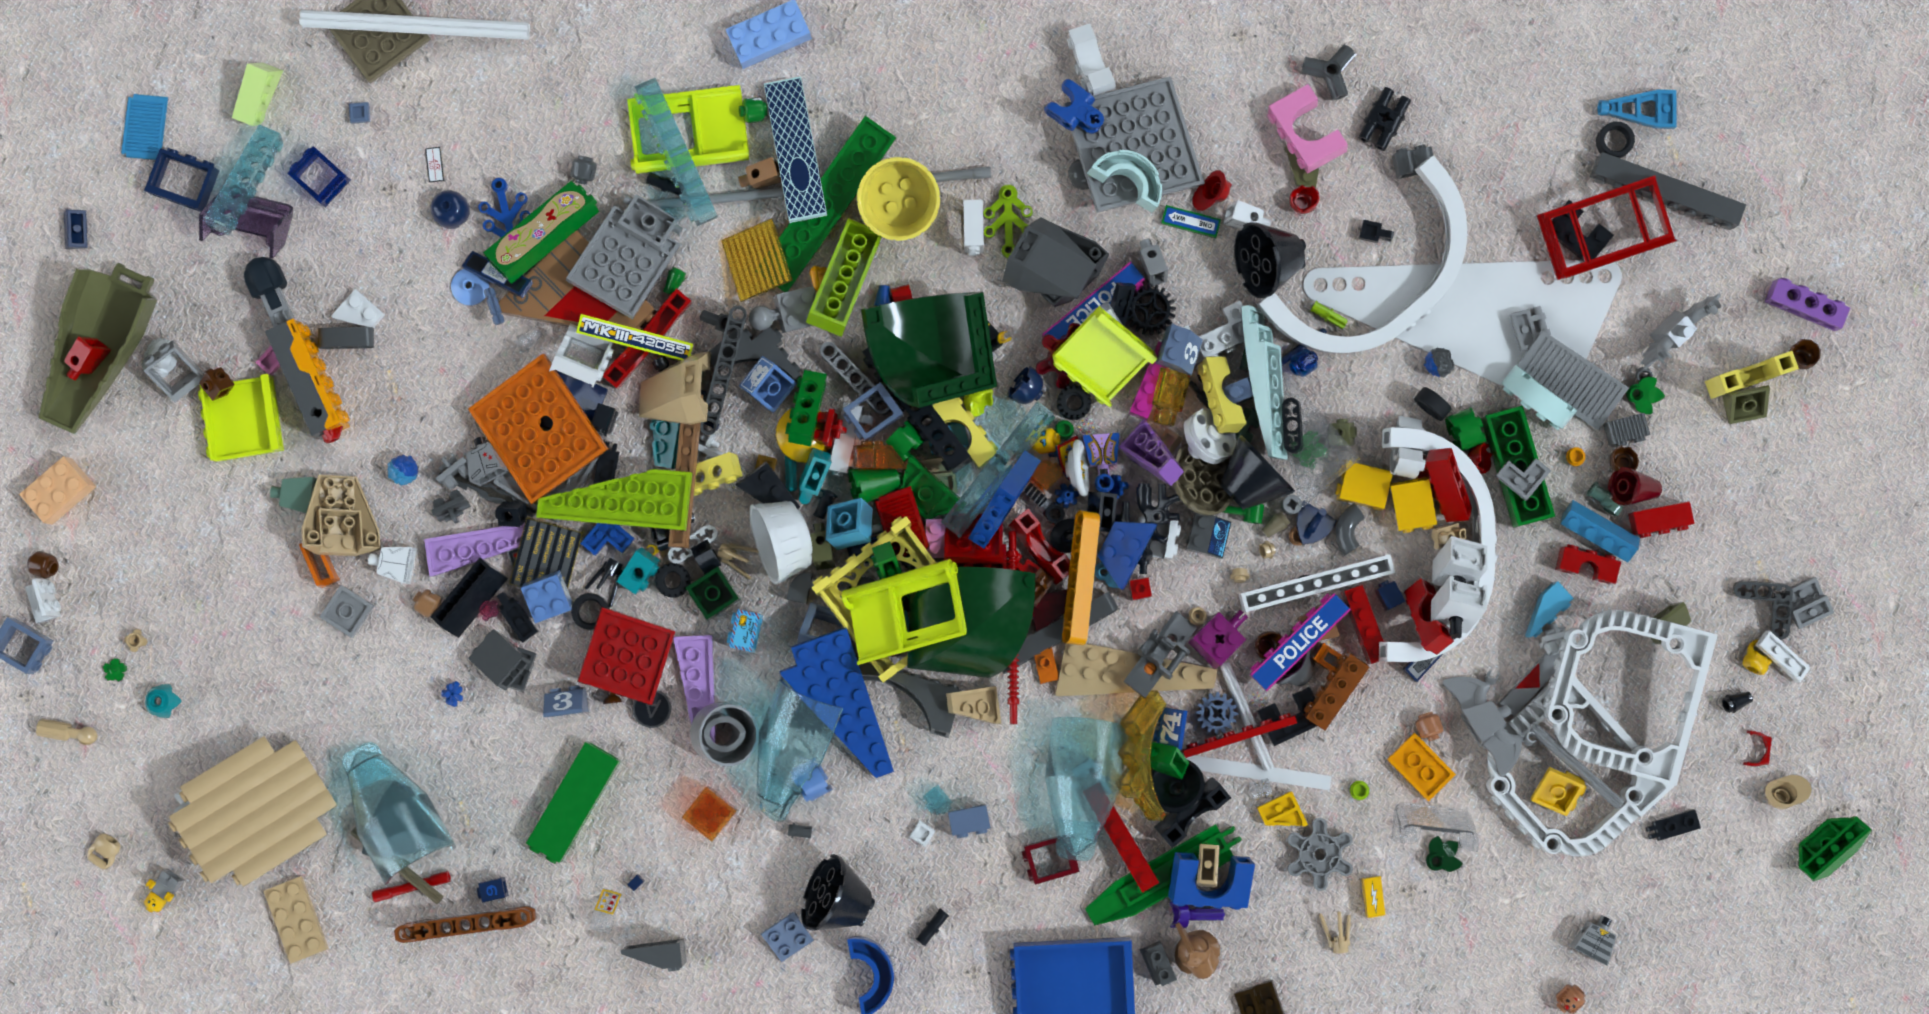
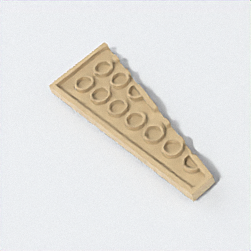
[1055,643,1218,696]

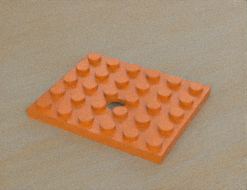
[468,354,608,504]

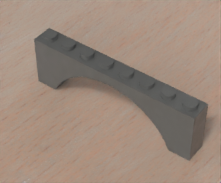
[857,658,962,738]

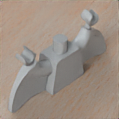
[1443,670,1537,777]

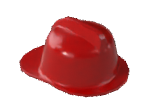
[1192,170,1232,211]

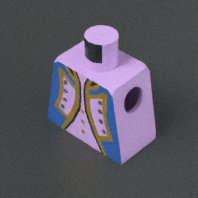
[1082,433,1120,476]

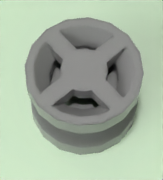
[1281,495,1302,515]

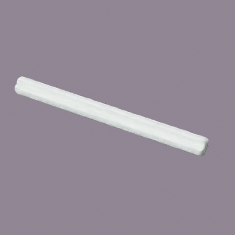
[1220,662,1274,771]

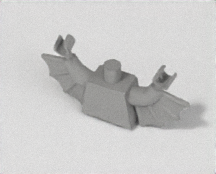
[1641,293,1721,369]

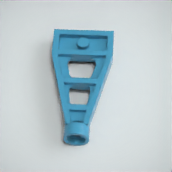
[1597,89,1677,129]

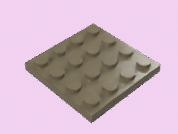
[329,0,431,84]

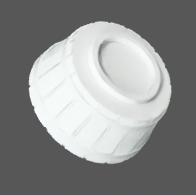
[749,501,812,585]

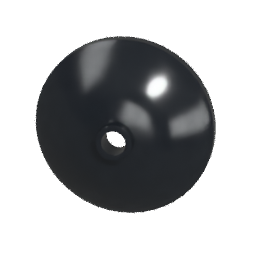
[1146,760,1205,813]

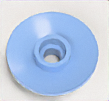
[451,269,489,305]

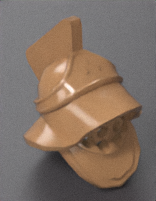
[1174,922,1220,979]

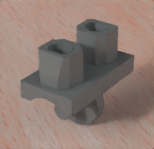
[431,490,471,524]

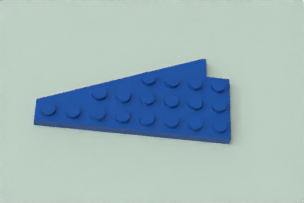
[779,627,894,778]

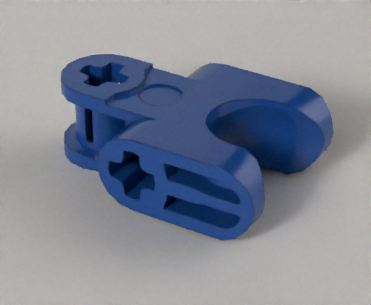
[1044,79,1104,134]

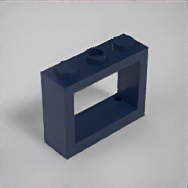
[144,148,219,213]

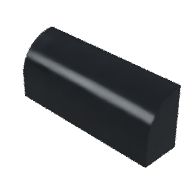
[431,557,508,638]

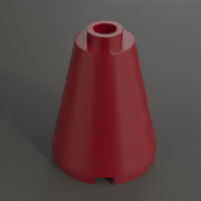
[1608,467,1662,506]

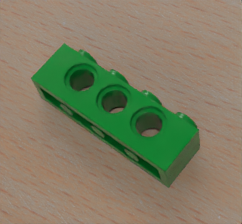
[785,370,827,446]

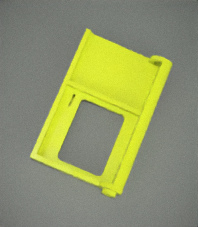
[627,85,750,174]
[842,559,967,665]

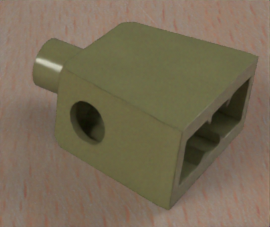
[810,523,835,570]

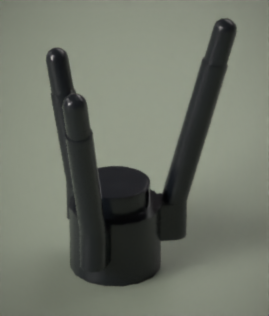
[585,558,623,608]

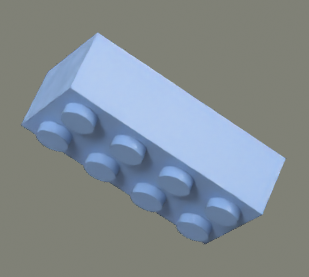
[725,0,812,69]

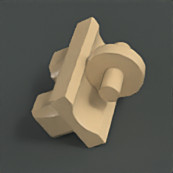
[1431,523,1466,549]

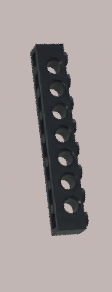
[862,348,972,474]

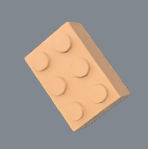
[19,456,96,525]

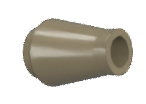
[1261,511,1291,538]

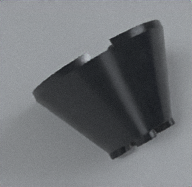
[1234,222,1306,298]
[1220,435,1295,510]
[801,854,875,931]

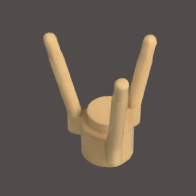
[717,543,759,580]
[1319,911,1351,954]

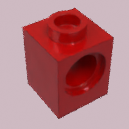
[1128,577,1152,601]

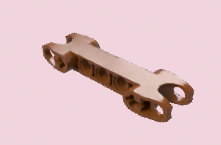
[394,906,537,943]

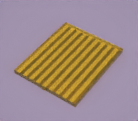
[721,218,792,302]

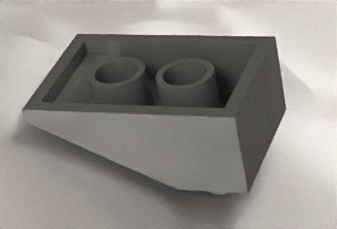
[621,939,687,972]

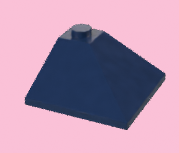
[540,370,608,429]

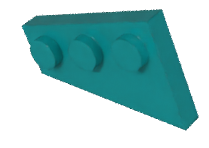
[650,419,680,469]

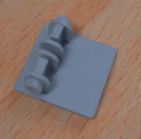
[761,912,814,962]

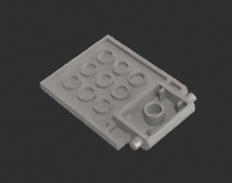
[566,194,683,320]

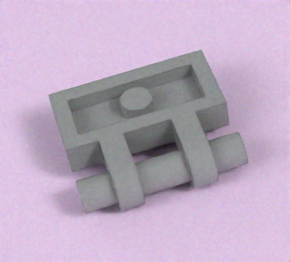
[1509,306,1551,351]

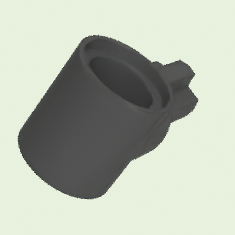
[700,310,736,334]

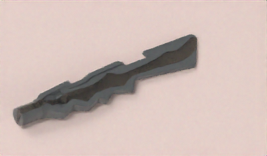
[438,472,536,518]

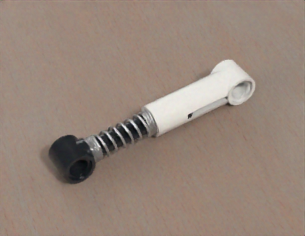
[971,431,1065,525]

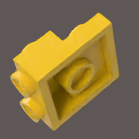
[1531,767,1586,816]

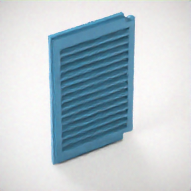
[121,94,168,160]

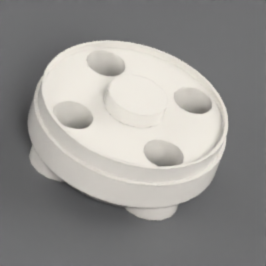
[1184,409,1237,464]

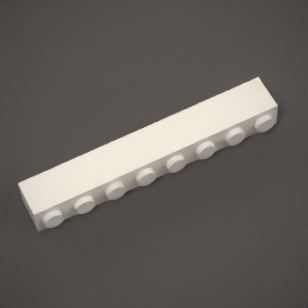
[1238,554,1395,613]

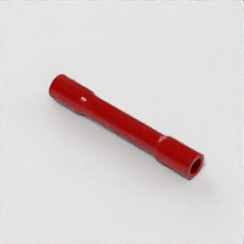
[372,871,451,903]

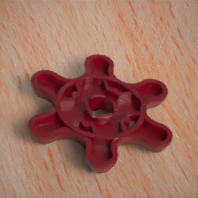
[1036,323,1080,389]

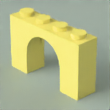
[1705,351,1799,399]

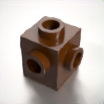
[199,367,235,401]

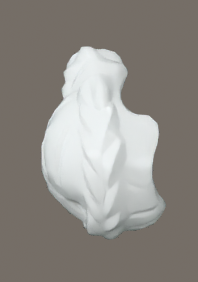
[144,338,179,378]

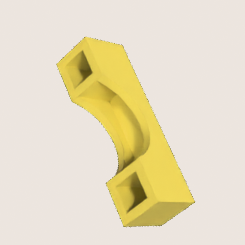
[1198,357,1246,433]
[933,397,998,469]

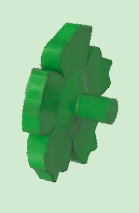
[103,658,127,682]

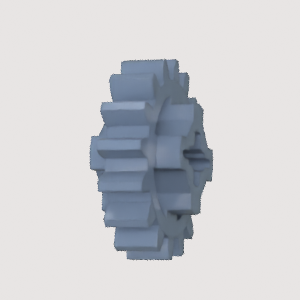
[1195,692,1238,734]

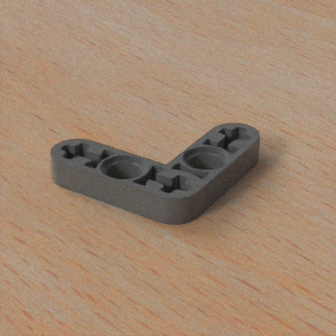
[1733,581,1793,640]

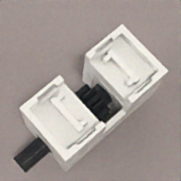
[1431,536,1488,639]

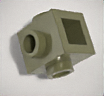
[1328,419,1357,446]

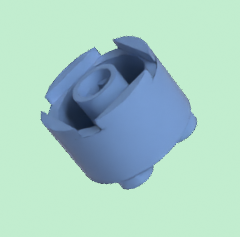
[791,756,832,802]

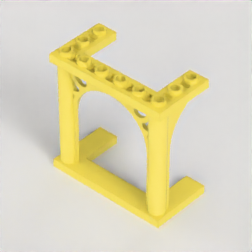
[811,516,936,683]

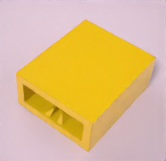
[1335,461,1392,510]
[1390,477,1437,533]

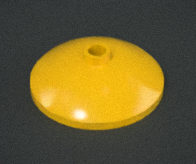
[776,407,830,463]

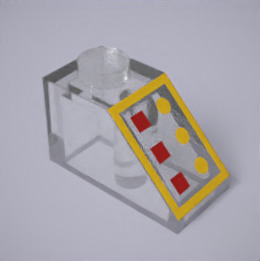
[589,889,622,934]

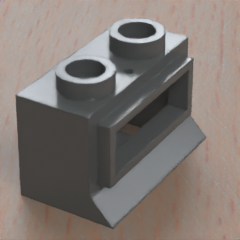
[1140,941,1177,986]

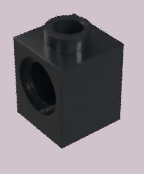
[495,501,527,527]
[690,539,721,574]

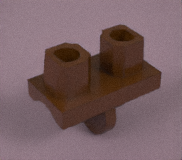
[1034,568,1055,607]

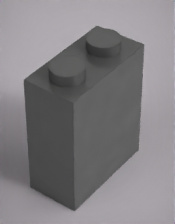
[468,629,531,691]

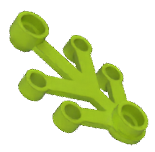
[983,185,1033,259]

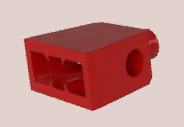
[64,337,111,381]

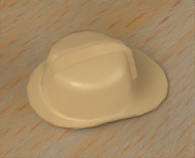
[1765,775,1812,810]

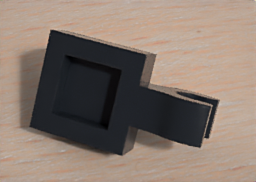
[1359,220,1394,243]

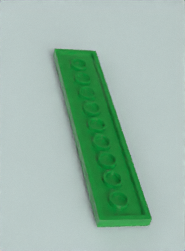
[755,115,897,292]

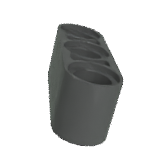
[318,327,374,349]

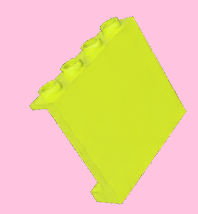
[1052,306,1157,407]
[198,374,284,462]

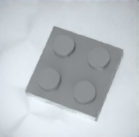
[320,585,374,638]

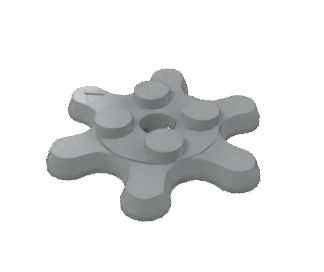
[1287,818,1353,891]

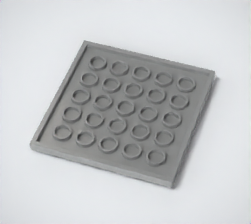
[1063,76,1204,213]

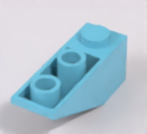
[1525,581,1574,638]

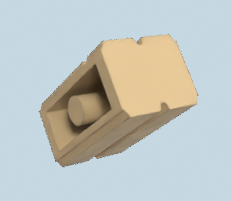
[1197,844,1220,887]

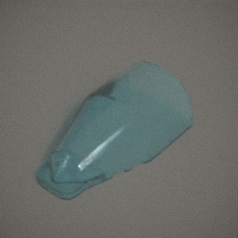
[756,677,843,822]
[1045,717,1129,862]
[342,742,456,885]

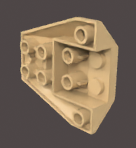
[639,351,711,425]
[301,475,381,556]

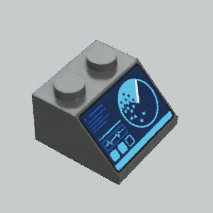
[1185,513,1232,559]

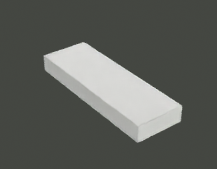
[1756,630,1810,683]

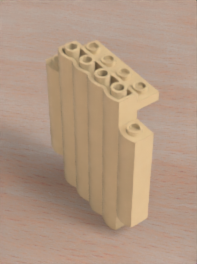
[168,736,337,887]

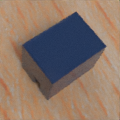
[627,874,645,891]

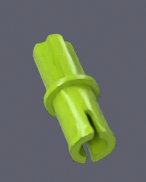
[1310,300,1348,329]

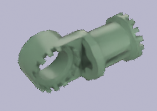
[1586,482,1623,517]

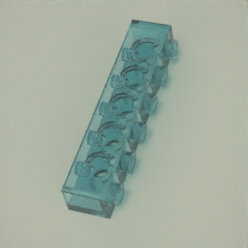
[204,124,283,235]

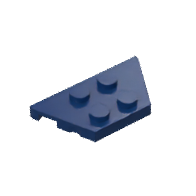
[1097,521,1158,590]

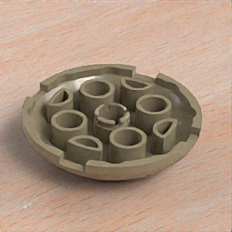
[1173,444,1235,516]

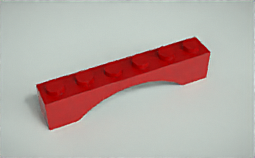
[602,288,692,390]

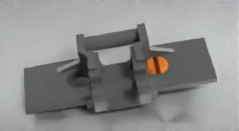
[1123,611,1197,698]

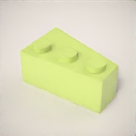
[232,62,284,126]

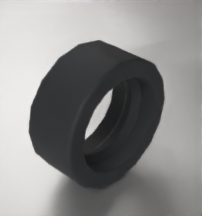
[1596,121,1635,158]
[1414,387,1452,421]
[571,593,609,630]

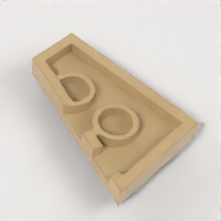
[946,686,1001,725]

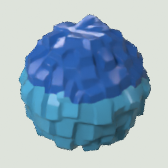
[387,455,418,485]

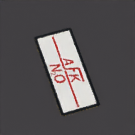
[425,147,444,182]

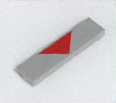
[1499,652,1560,716]

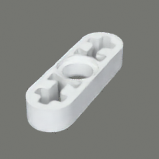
[668,525,718,564]

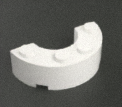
[1067,23,1115,96]
[1390,416,1425,479]

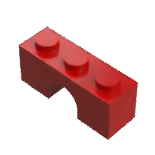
[1555,544,1621,585]

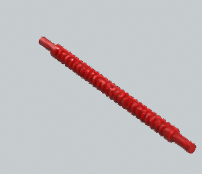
[1006,531,1019,725]

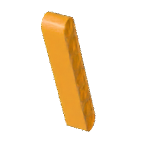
[1062,510,1100,645]

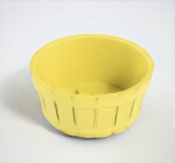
[857,157,940,241]

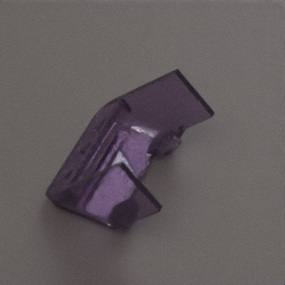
[199,190,293,259]

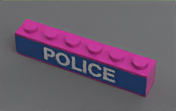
[1042,261,1145,339]
[1249,593,1351,691]

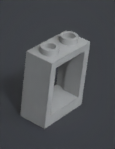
[142,340,203,402]

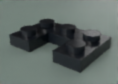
[1552,200,1614,261]
[1257,687,1317,746]

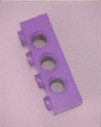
[1765,278,1850,331]

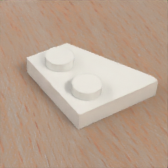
[331,289,385,328]

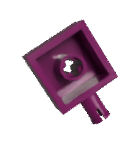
[1188,610,1248,669]

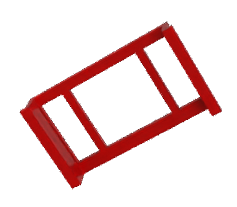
[1536,175,1677,280]

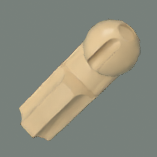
[36,719,97,745]

